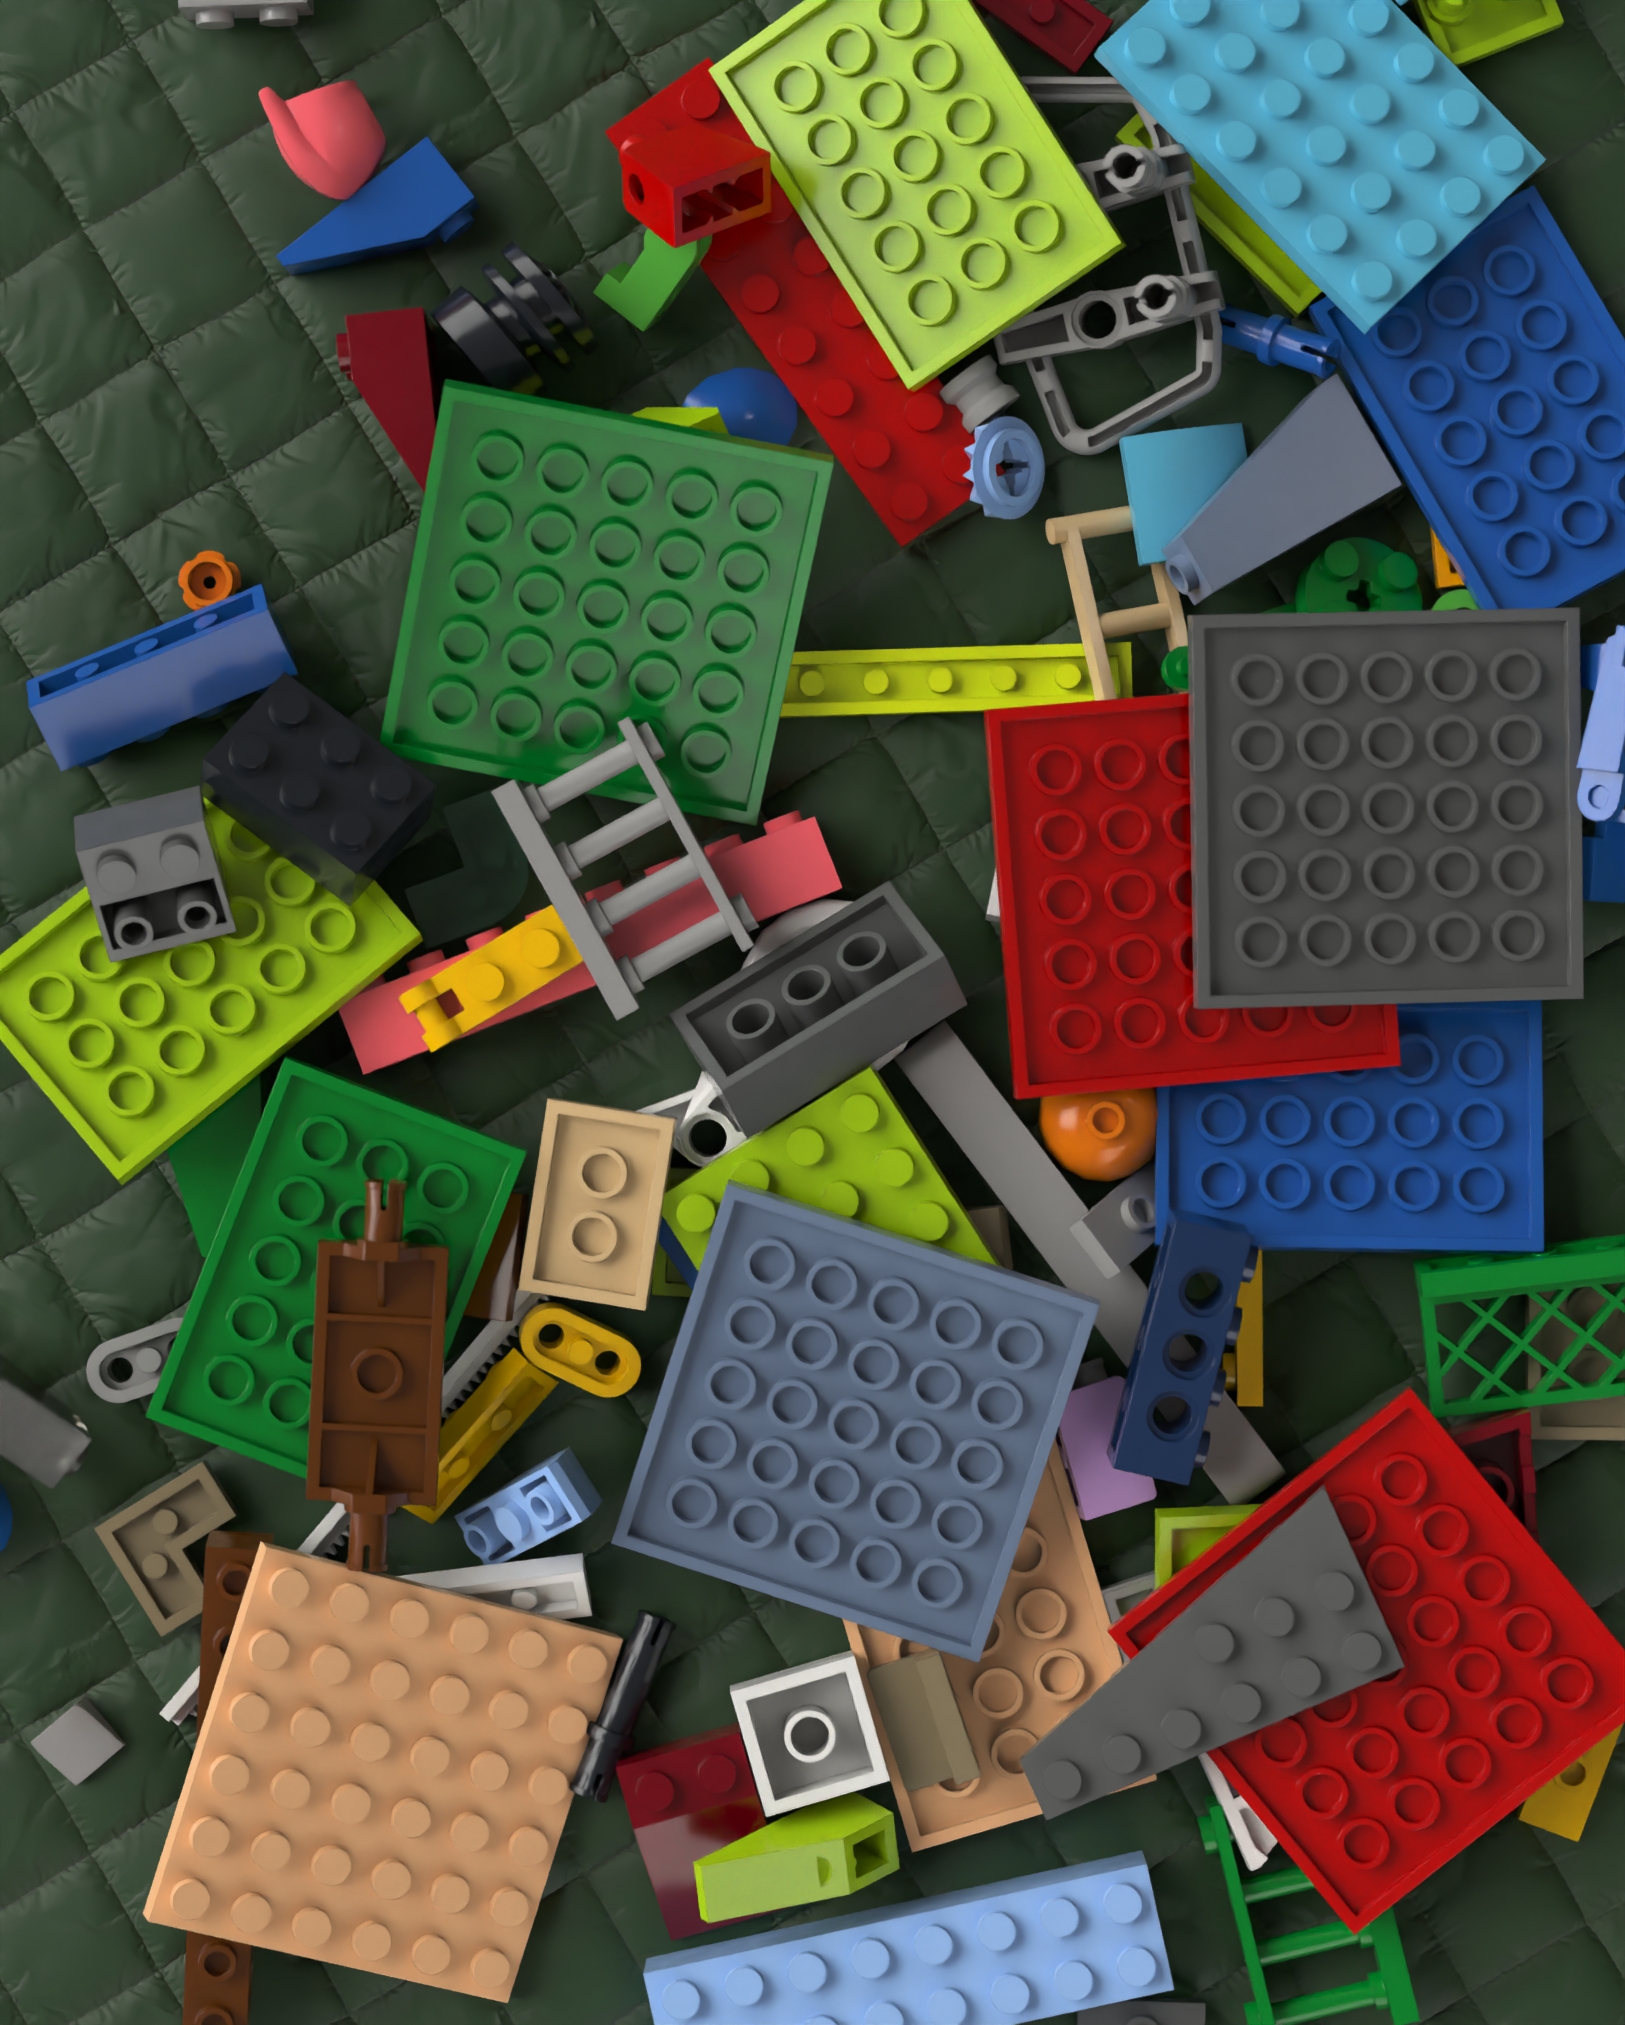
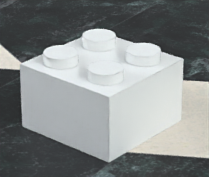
[730,1650,890,1817]

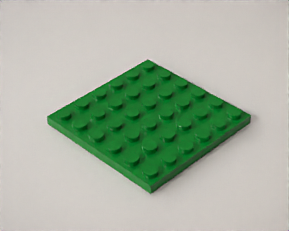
[380,379,834,826]

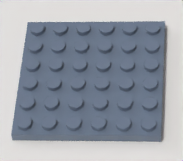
[611,1179,1100,1663]

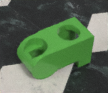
[593,228,712,332]

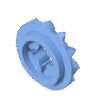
[962,416,1045,519]

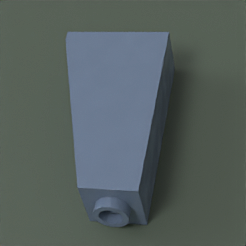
[1162,374,1402,606]

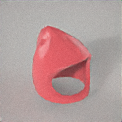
[259,80,387,200]

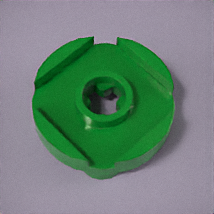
[1295,537,1423,613]

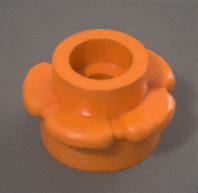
[178,551,242,611]

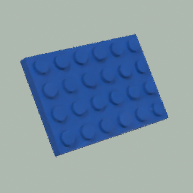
[1308,185,1625,609]
[1154,1000,1544,1255]

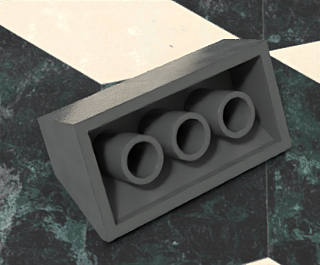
[669,881,967,1139]

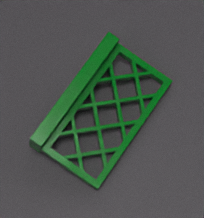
[1413,1234,1625,1418]

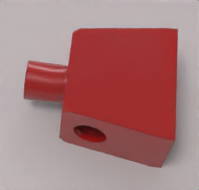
[619,124,771,248]

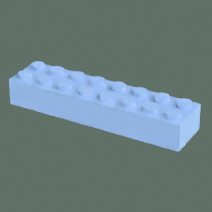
[643,1850,1174,2025]

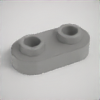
[86,1316,184,1403]

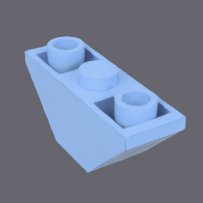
[454,1447,603,1565]

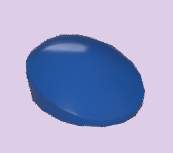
[682,368,797,446]

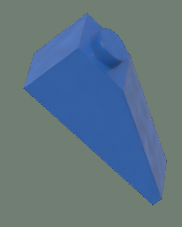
[276,137,479,275]

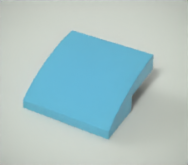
[1119,423,1247,567]

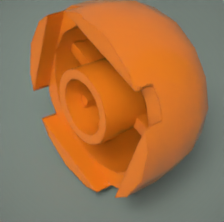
[1038,1087,1158,1182]

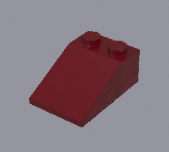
[336,307,442,493]
[616,1722,793,1941]

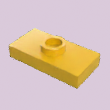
[1516,1724,1623,1842]

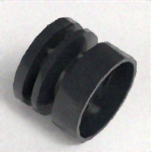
[429,241,600,397]

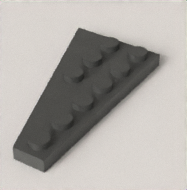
[1020,1484,1405,1821]

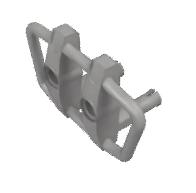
[993,76,1226,455]

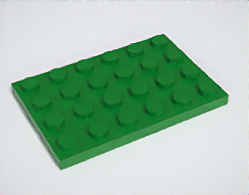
[145,1056,528,1479]

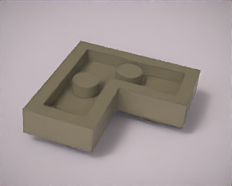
[94,1459,239,1637]

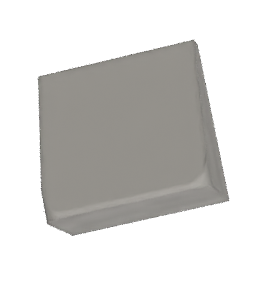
[30,1696,126,1786]

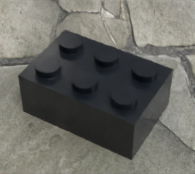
[200,672,437,907]

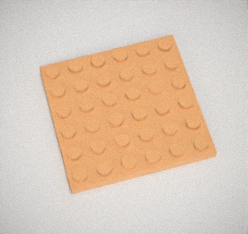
[143,1542,623,2003]

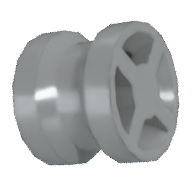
[939,354,1020,434]

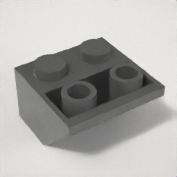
[74,785,236,963]

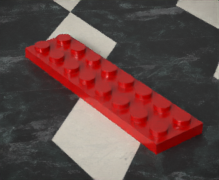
[605,57,1005,549]

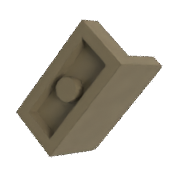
[867,1648,981,1791]

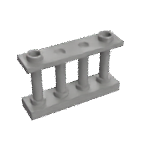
[491,716,759,1020]

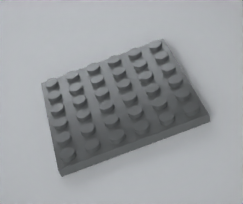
[1187,607,1584,1009]

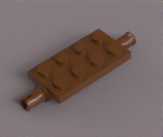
[306,1179,450,1572]

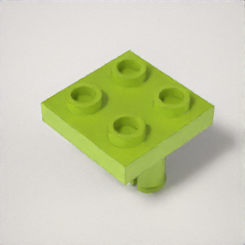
[1412,0,1564,68]

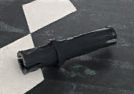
[568,1609,677,1803]

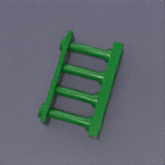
[1197,1795,1420,2025]

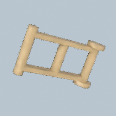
[1045,505,1189,701]

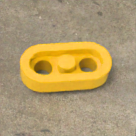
[518,1302,641,1397]

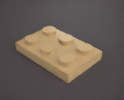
[518,1098,677,1311]

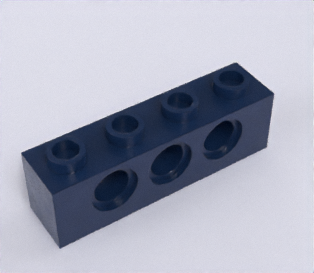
[1107,1207,1258,1486]

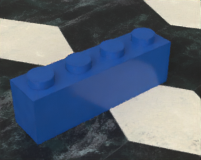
[26,583,298,772]

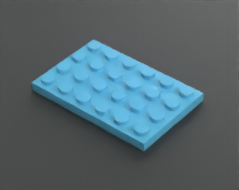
[1094,0,1546,335]

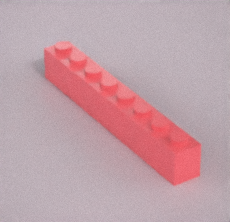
[338,810,843,1075]

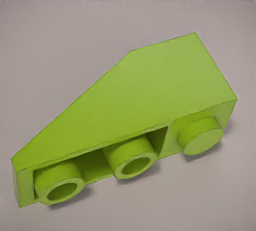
[693,1792,900,1923]

